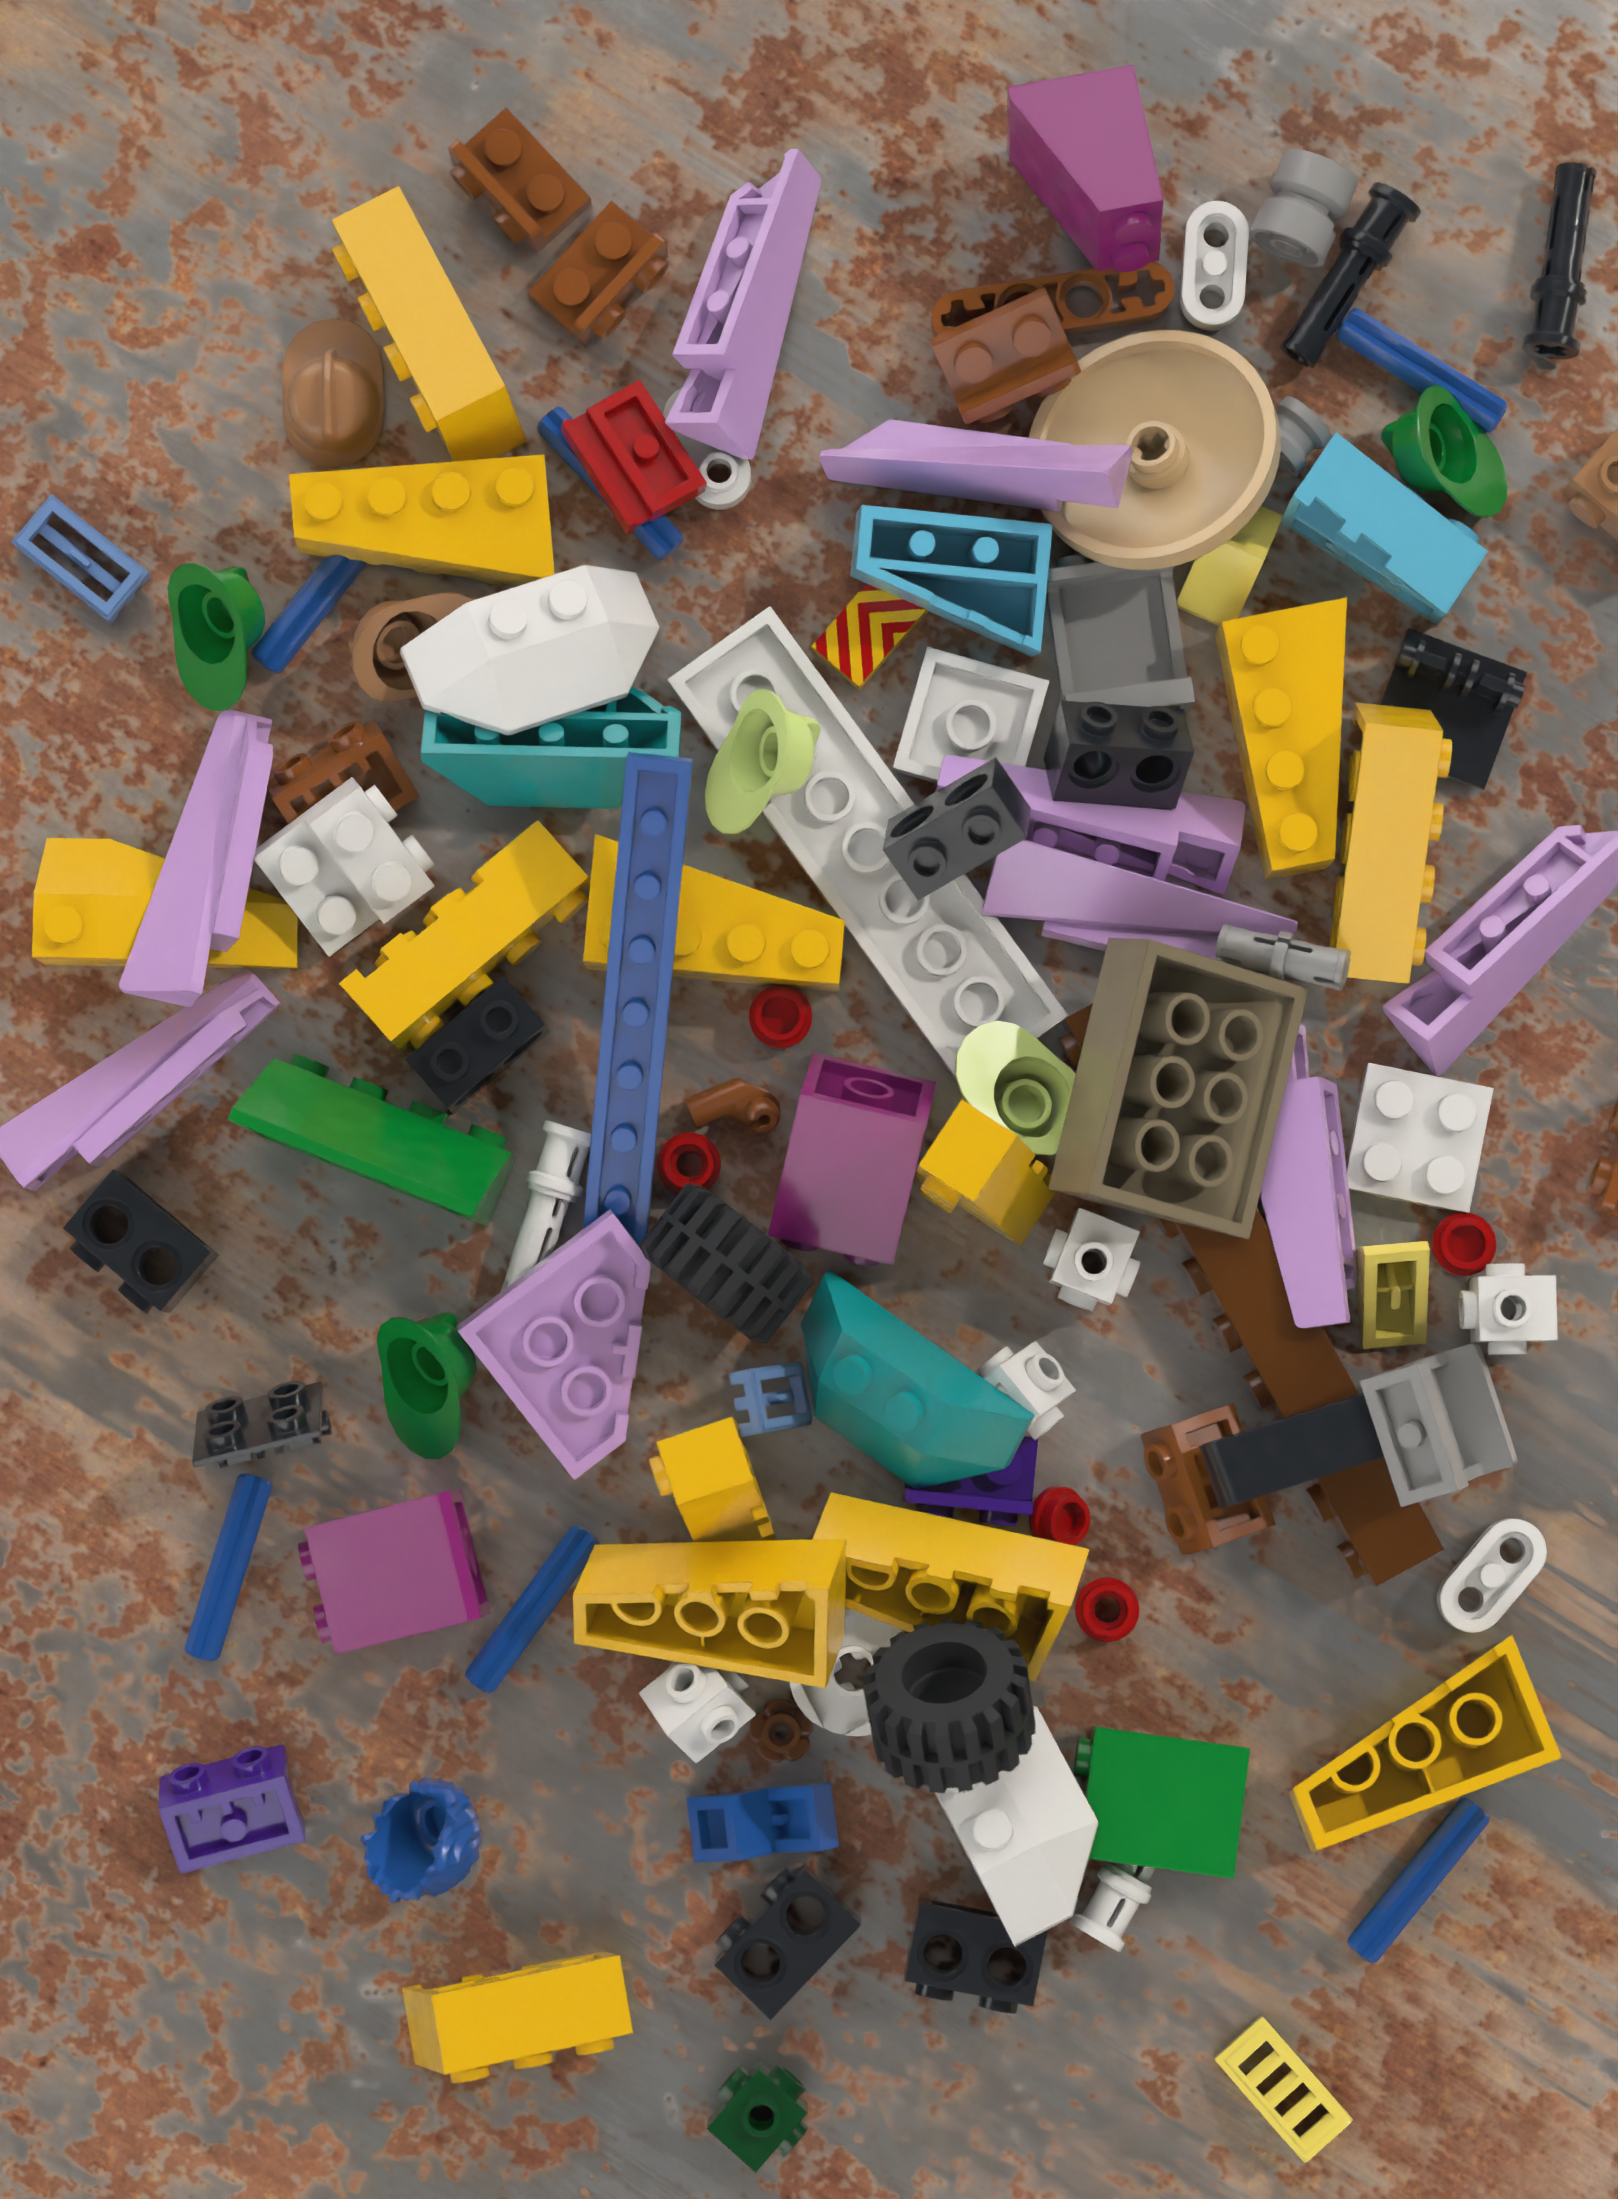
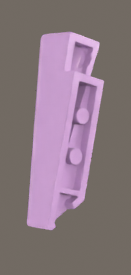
[665,149,821,459]
[819,419,1133,512]
[119,709,273,1008]
[936,755,1246,894]
[1383,825,1618,1076]
[981,840,1298,959]
[0,969,282,1191]
[1260,1023,1359,1329]

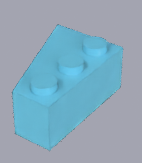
[1281,432,1488,626]
[850,505,1053,658]

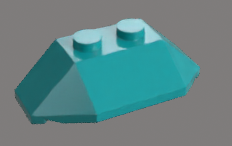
[421,687,681,809]
[801,1270,1035,1490]

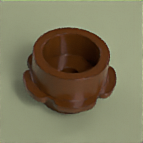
[749,1699,813,1764]

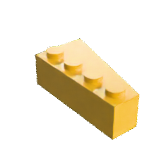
[331,186,528,461]
[289,454,555,586]
[1215,597,1347,881]
[1329,702,1452,984]
[339,820,590,1053]
[583,834,845,992]
[812,1492,1090,1682]
[573,1539,847,1688]
[1288,1635,1562,1853]

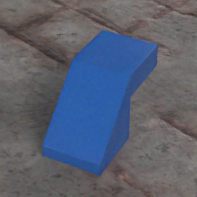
[686,1782,839,1862]

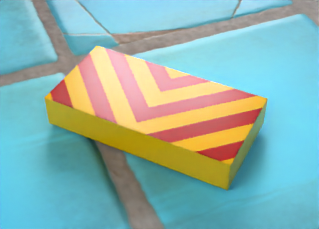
[811,583,929,691]

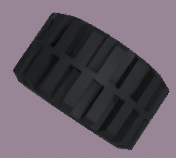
[639,1183,814,1344]
[863,1619,1036,1793]

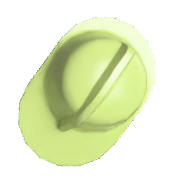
[705,689,821,834]
[955,1021,1076,1156]

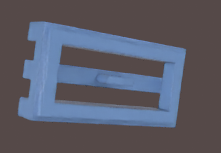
[11,494,152,624]
[729,1362,813,1437]

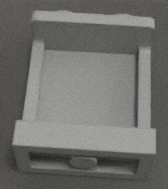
[1046,554,1195,713]
[1360,1342,1518,1507]

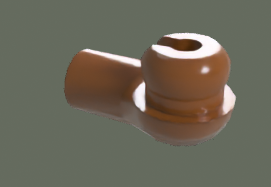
[685,1078,781,1133]

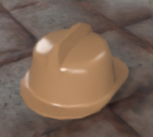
[282,318,384,468]
[348,592,475,703]

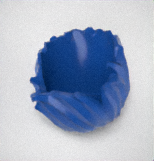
[360,1777,482,1903]

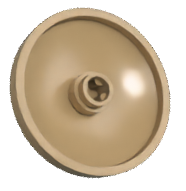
[1029,330,1281,570]

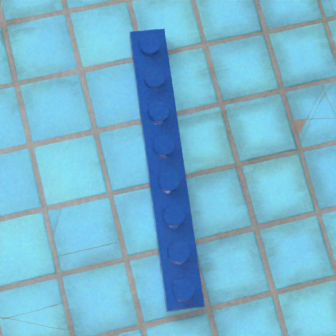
[583,752,693,1249]

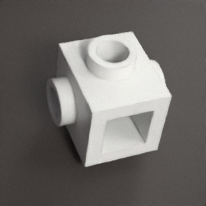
[1043,1208,1140,1312]
[1459,1263,1558,1355]
[978,1341,1076,1440]
[639,1661,757,1763]

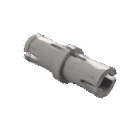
[1215,924,1351,991]

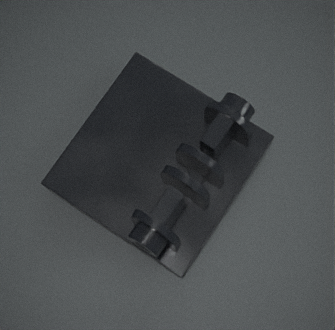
[1380,628,1527,790]
[192,1381,332,1468]

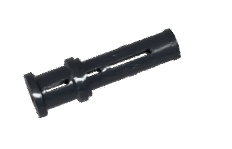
[1522,162,1597,359]
[1280,182,1421,368]

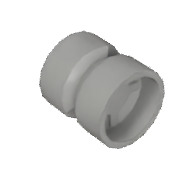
[1249,149,1359,268]

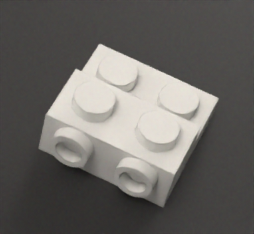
[254,777,435,957]

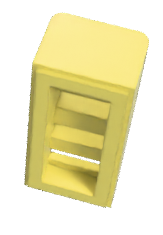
[1214,2015,1353,2163]

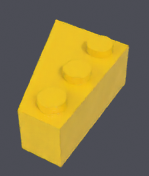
[914,1100,1057,1247]
[649,1417,776,1542]
[402,1952,633,2083]

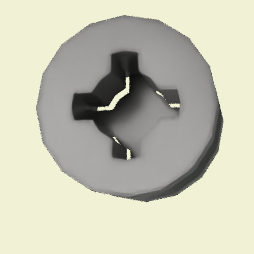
[1276,396,1332,477]

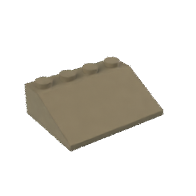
[1048,938,1308,1239]

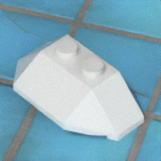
[400,565,659,736]
[935,1706,1099,1947]

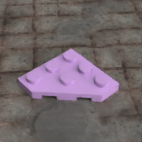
[456,1209,651,1480]

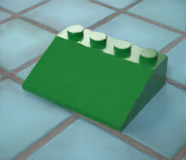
[227,1053,516,1227]

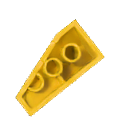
[32,838,299,969]

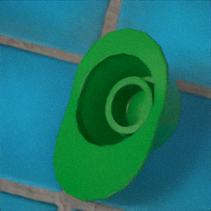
[1381,385,1508,518]
[167,562,266,711]
[377,1312,477,1459]

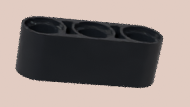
[1199,1393,1384,1508]

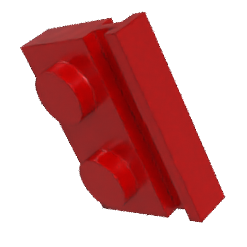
[560,380,707,535]

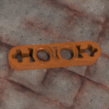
[931,262,1174,337]

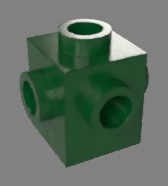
[706,2060,809,2173]

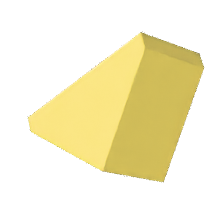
[1176,506,1283,626]
[1356,1241,1430,1349]

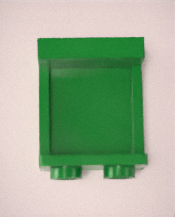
[1073,1726,1250,1879]

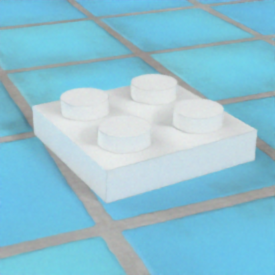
[892,646,1049,784]
[1346,1063,1494,1213]

